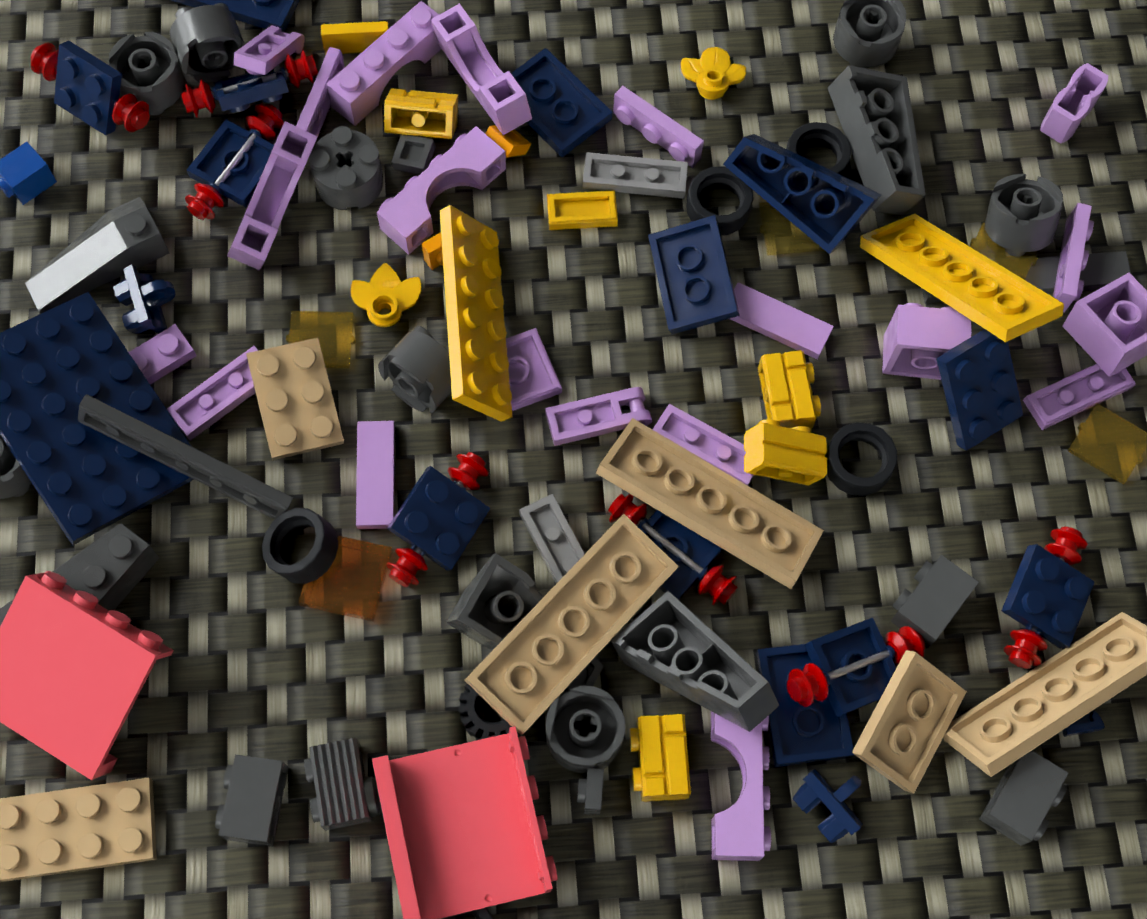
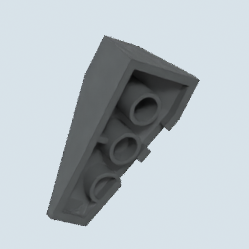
[25,197,170,314]
[446,553,604,691]

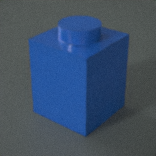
[0,142,57,205]

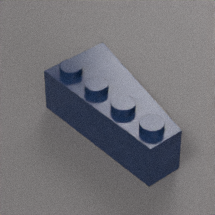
[723,134,882,254]

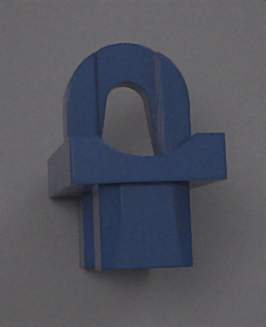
[113,264,176,334]
[793,769,863,843]

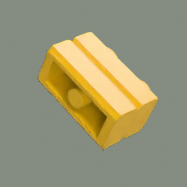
[384,88,458,139]
[758,350,821,429]
[744,419,827,486]
[629,714,691,802]

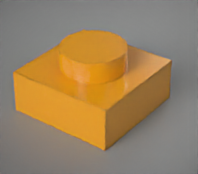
[485,125,531,158]
[421,232,443,270]

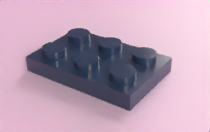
[511,48,613,157]
[648,215,740,334]
[936,329,1023,451]
[756,644,854,767]

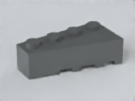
[828,65,926,216]
[0,523,160,626]
[610,591,779,732]

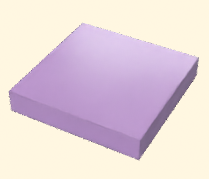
[506,328,562,411]

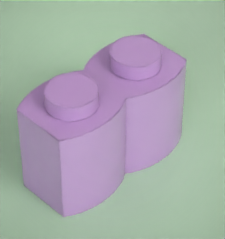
[1040,63,1108,144]

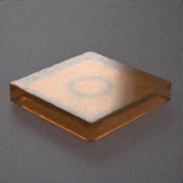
[299,535,393,622]

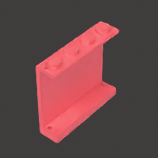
[0,571,174,780]
[372,726,558,919]

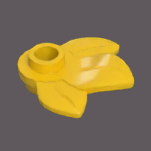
[681,47,746,100]
[351,263,421,327]

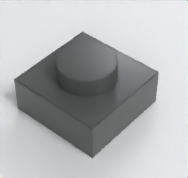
[391,134,436,175]
[577,768,604,815]

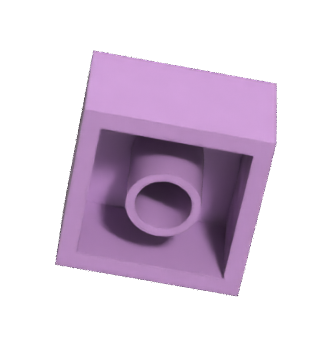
[1063,273,1147,377]
[882,303,971,380]

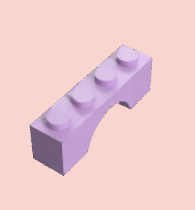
[326,1,441,126]
[431,3,532,135]
[227,121,318,270]
[377,126,506,255]
[711,711,771,861]

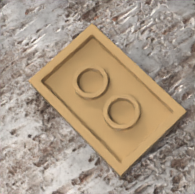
[246,338,344,460]
[852,650,967,794]

